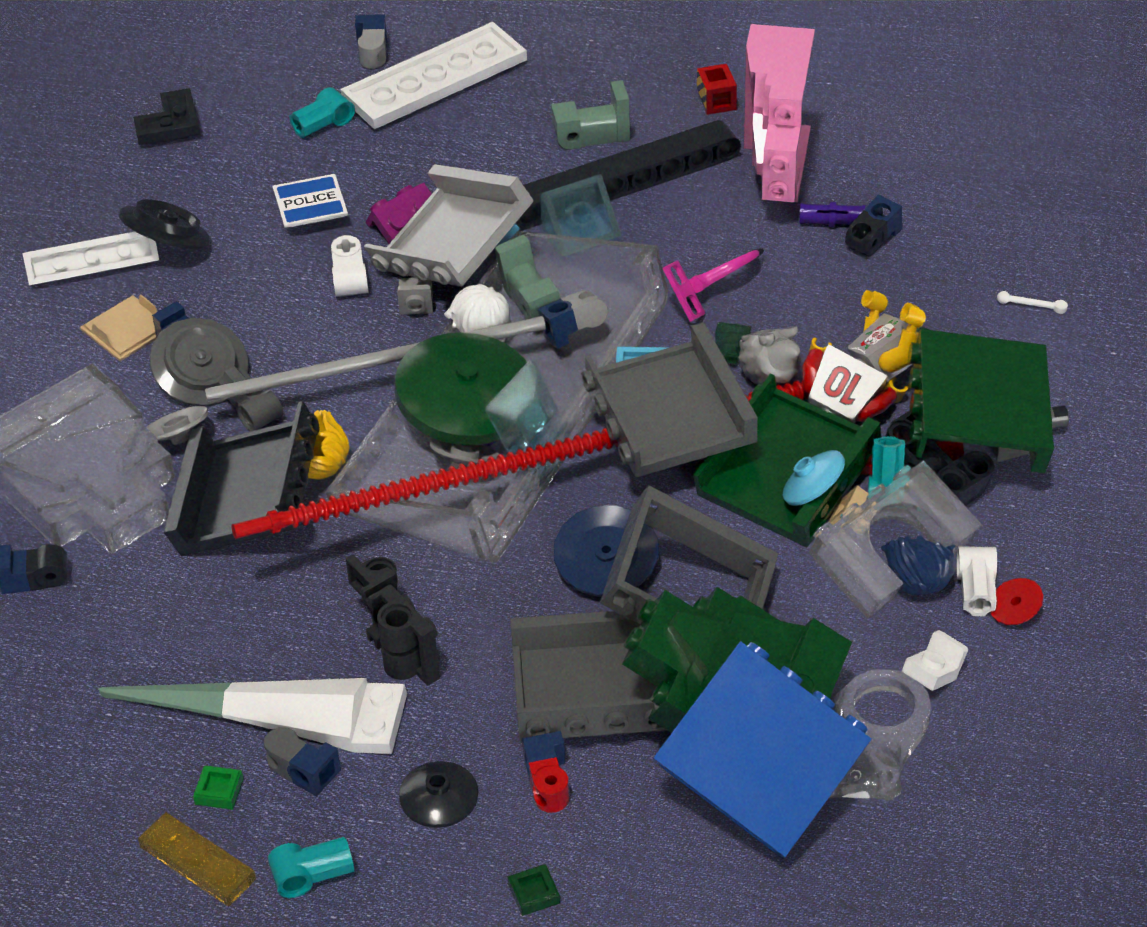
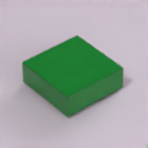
[193,765,244,810]

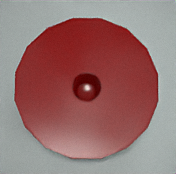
[990,578,1044,625]

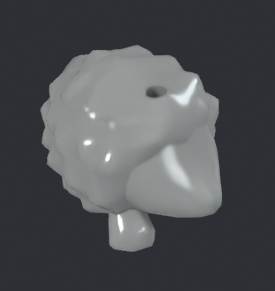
[738,326,802,384]

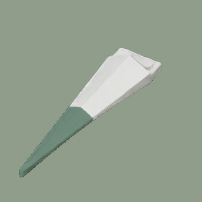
[98,678,407,754]

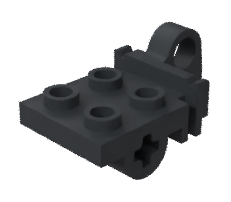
[345,554,440,686]

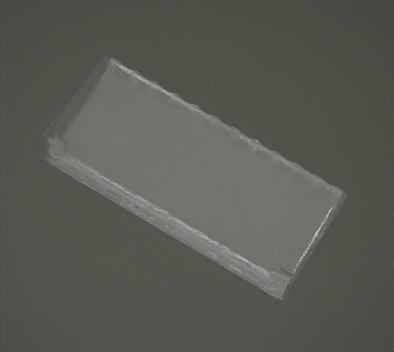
[326,231,668,563]

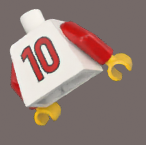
[802,337,908,423]

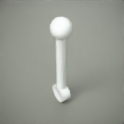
[997,291,1068,314]

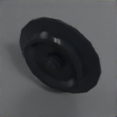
[119,199,210,249]

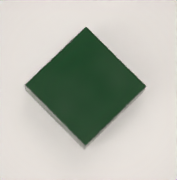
[507,864,560,916]

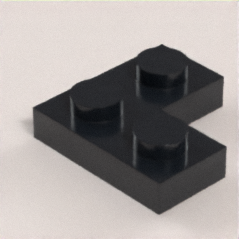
[133,88,200,145]

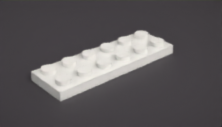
[341,22,527,129]

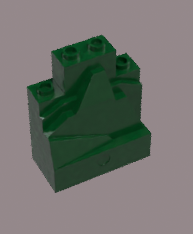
[622,587,852,733]

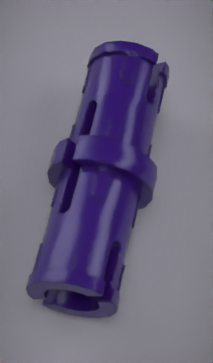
[799,202,865,227]

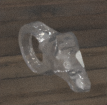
[829,670,931,800]

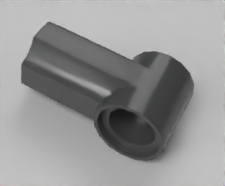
[218,366,283,432]

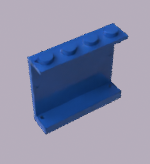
[653,641,872,859]

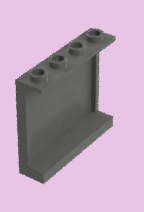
[581,322,758,477]
[510,611,666,741]

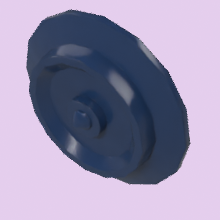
[554,505,659,597]

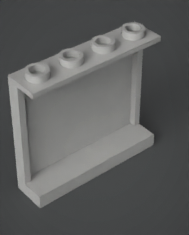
[364,164,534,287]

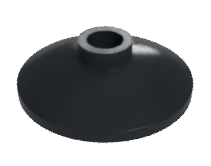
[399,761,478,828]

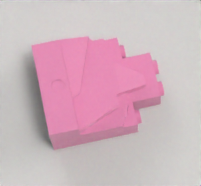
[744,24,815,202]

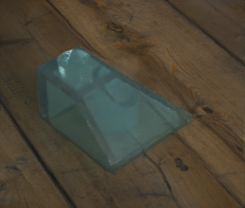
[485,360,559,455]

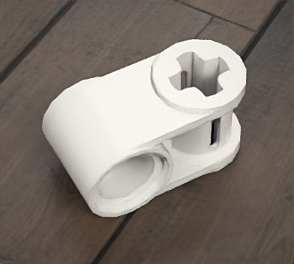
[331,235,369,297]

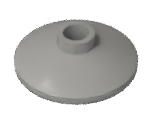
[141,406,209,445]

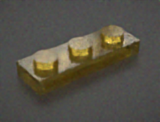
[138,812,256,907]

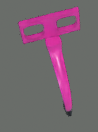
[662,248,764,322]

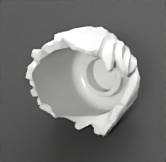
[444,284,510,342]

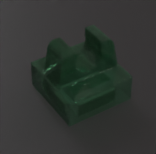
[715,322,752,366]

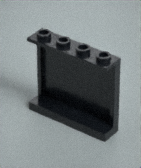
[164,401,320,556]

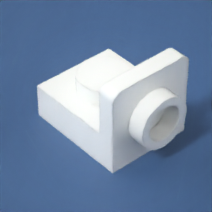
[902,630,968,691]

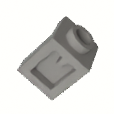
[397,277,433,315]

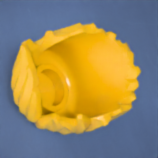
[308,410,349,480]

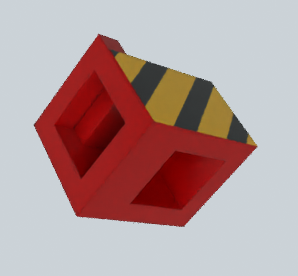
[697,63,737,115]

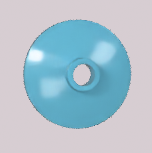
[783,450,845,506]

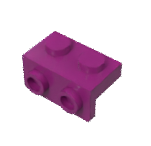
[366,182,432,244]

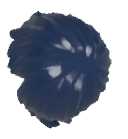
[881,535,956,596]

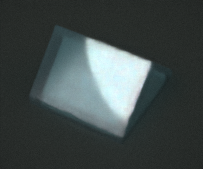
[540,174,622,256]

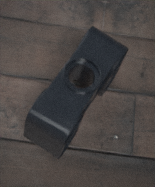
[885,411,995,514]

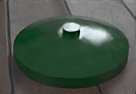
[395,332,536,445]

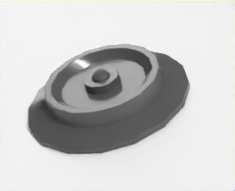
[150,318,248,407]

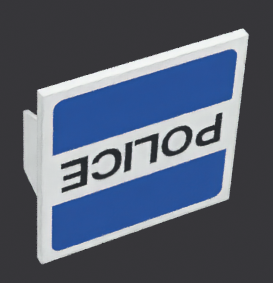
[273,174,348,228]

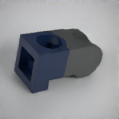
[264,727,341,797]

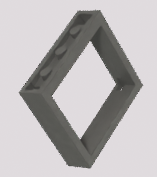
[600,485,778,624]

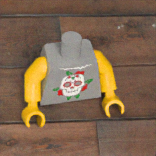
[848,290,926,382]

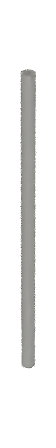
[205,316,546,402]

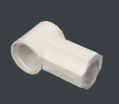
[957,546,997,616]

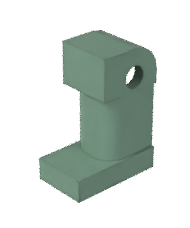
[551,80,630,149]
[494,234,561,320]

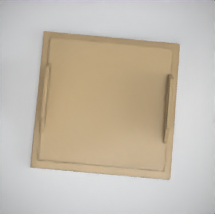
[80,295,157,361]

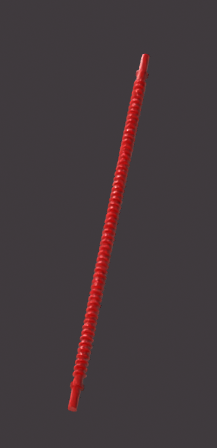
[231,380,809,539]

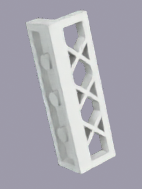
[22,232,159,285]

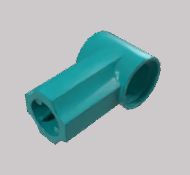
[289,87,355,139]
[868,436,906,510]
[268,837,355,898]

